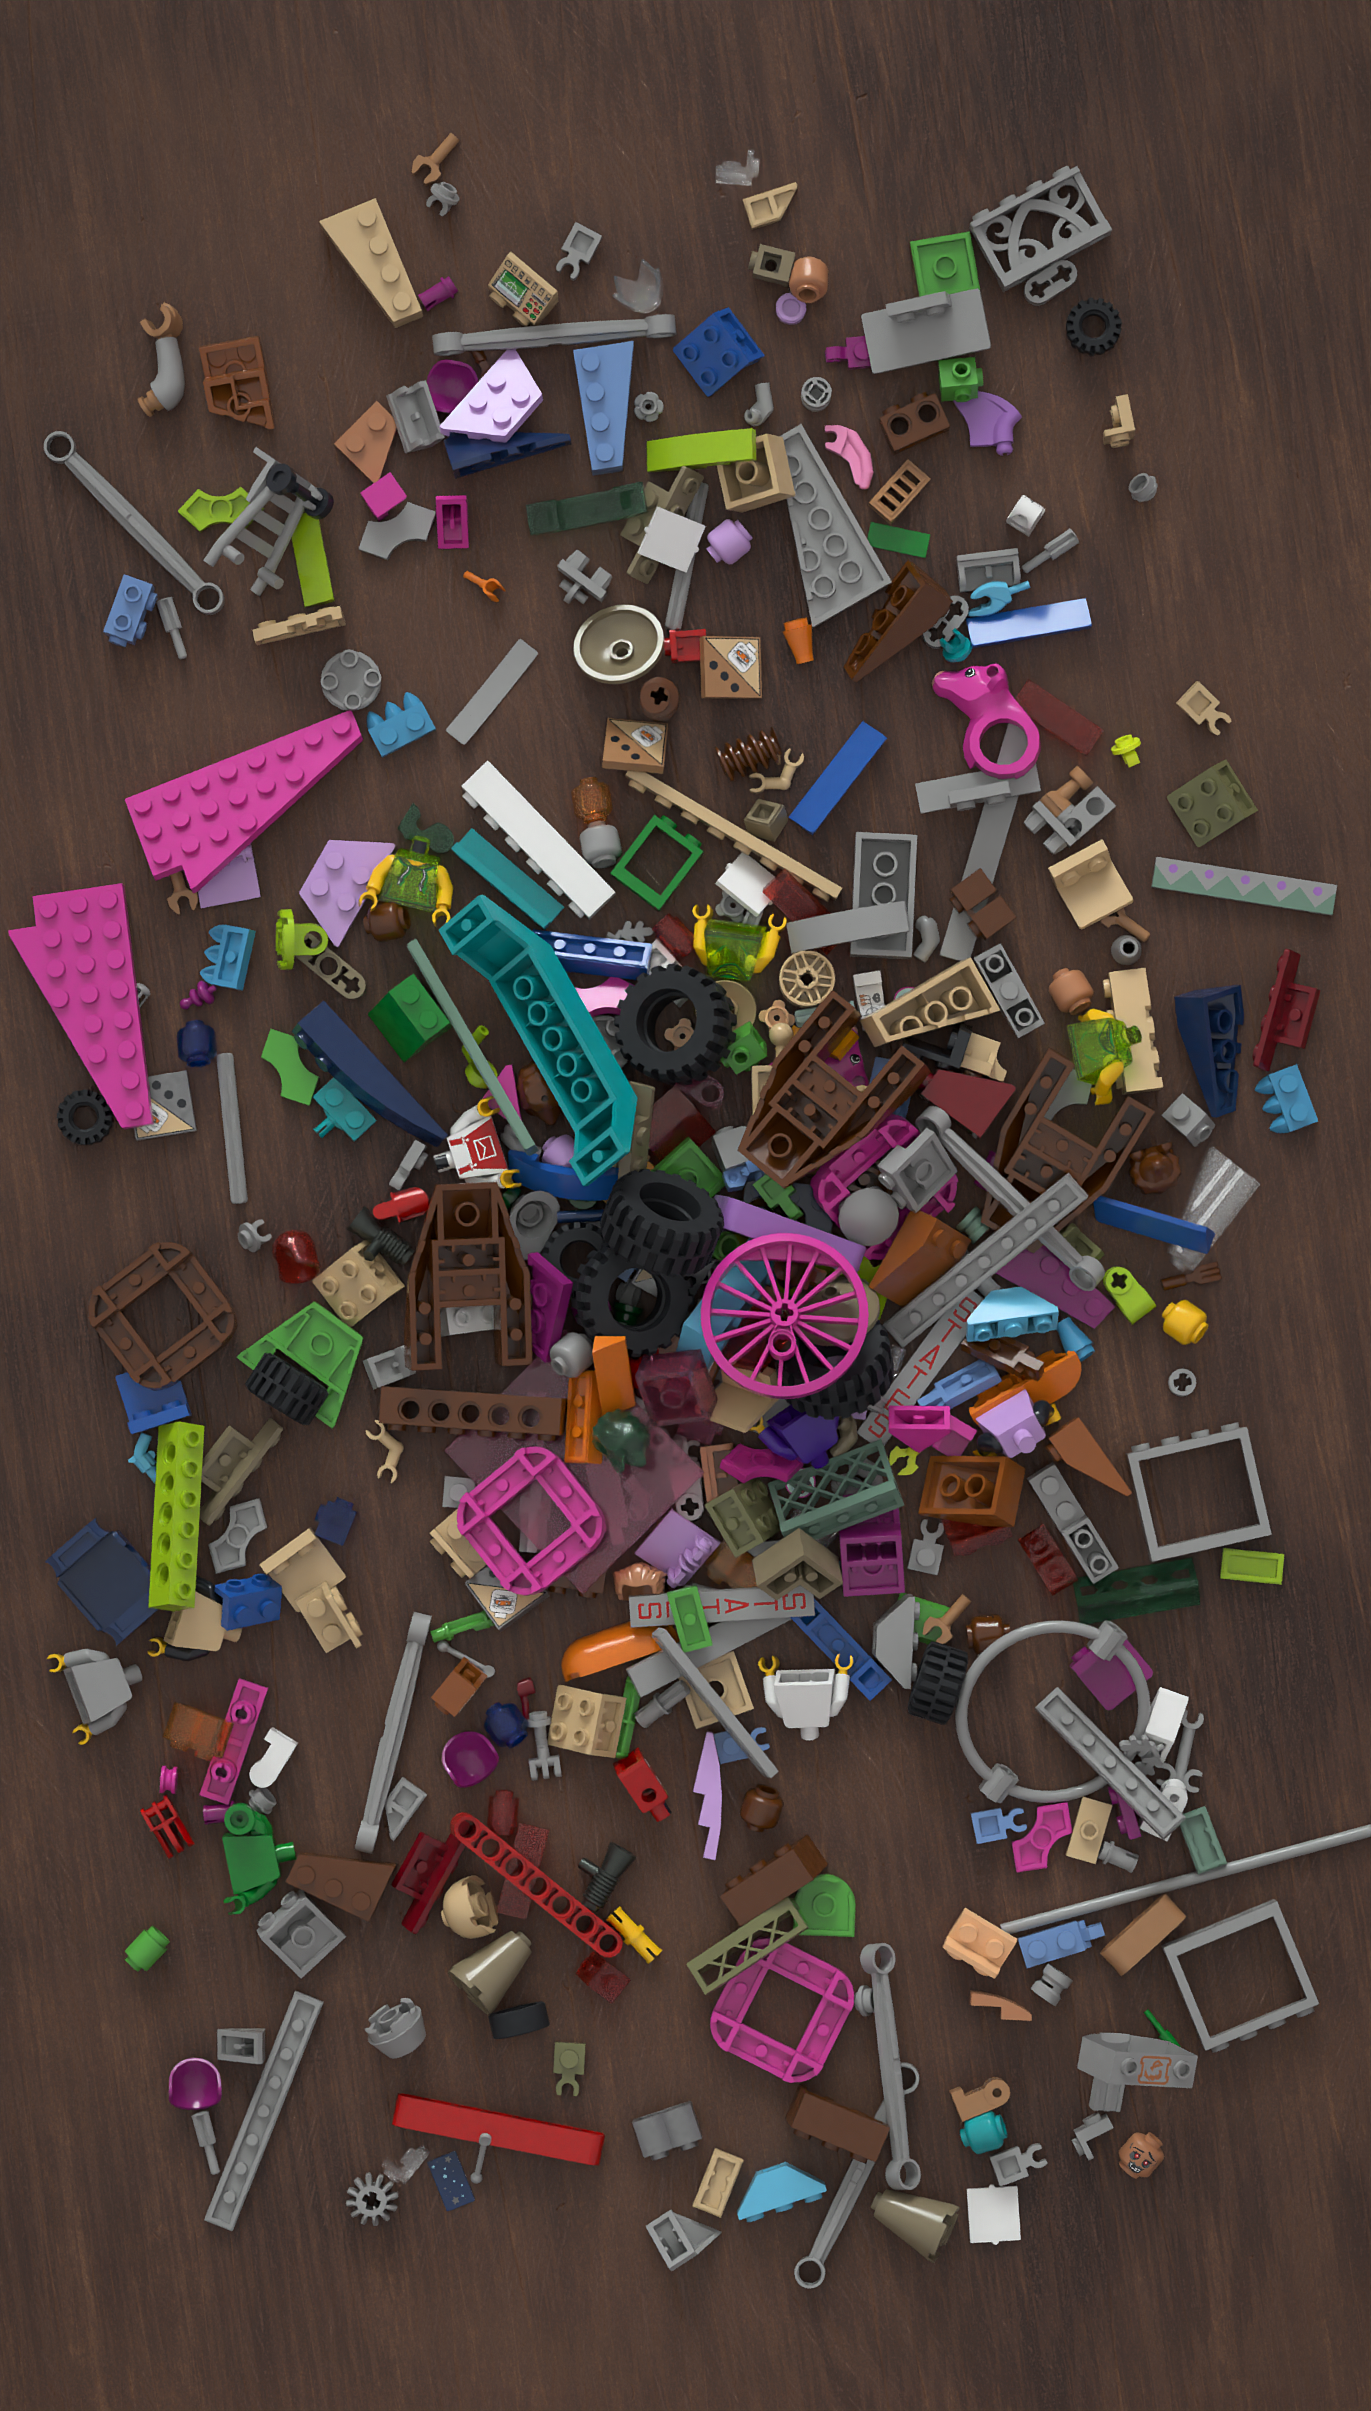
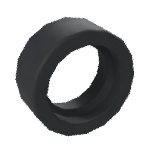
[488,2001,550,2039]

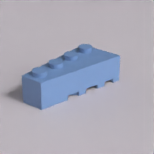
[573,341,634,476]

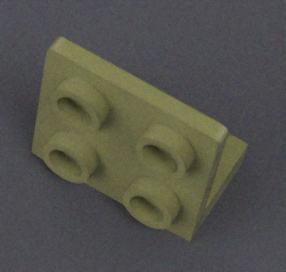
[1167,759,1258,847]
[704,1477,781,1558]

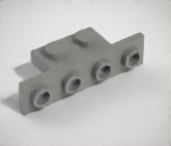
[915,764,1041,814]

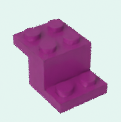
[839,1493,905,1597]

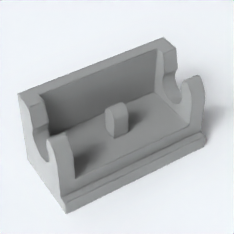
[386,380,445,453]
[956,548,1021,593]

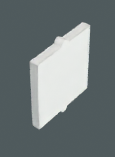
[638,506,706,572]
[715,853,784,917]
[967,2184,1021,2245]

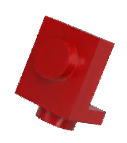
[664,629,706,663]

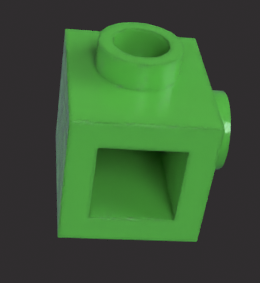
[938,357,983,402]
[720,1021,767,1075]

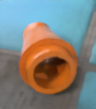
[782,617,814,664]

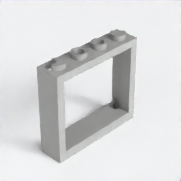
[1125,1422,1272,1562]
[1161,1899,1319,2053]

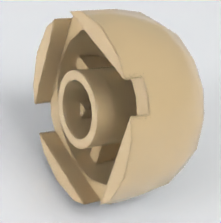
[441,1875,499,1939]

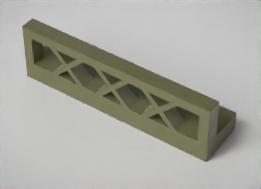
[686,1897,809,1995]

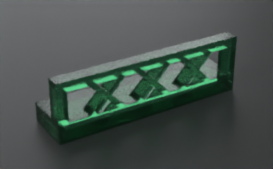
[1072,1557,1200,1624]

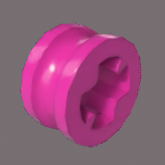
[160,1766,178,1794]

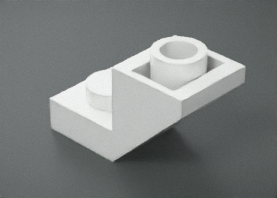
[1137,1687,1189,1763]

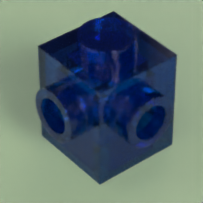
[314,1497,358,1546]

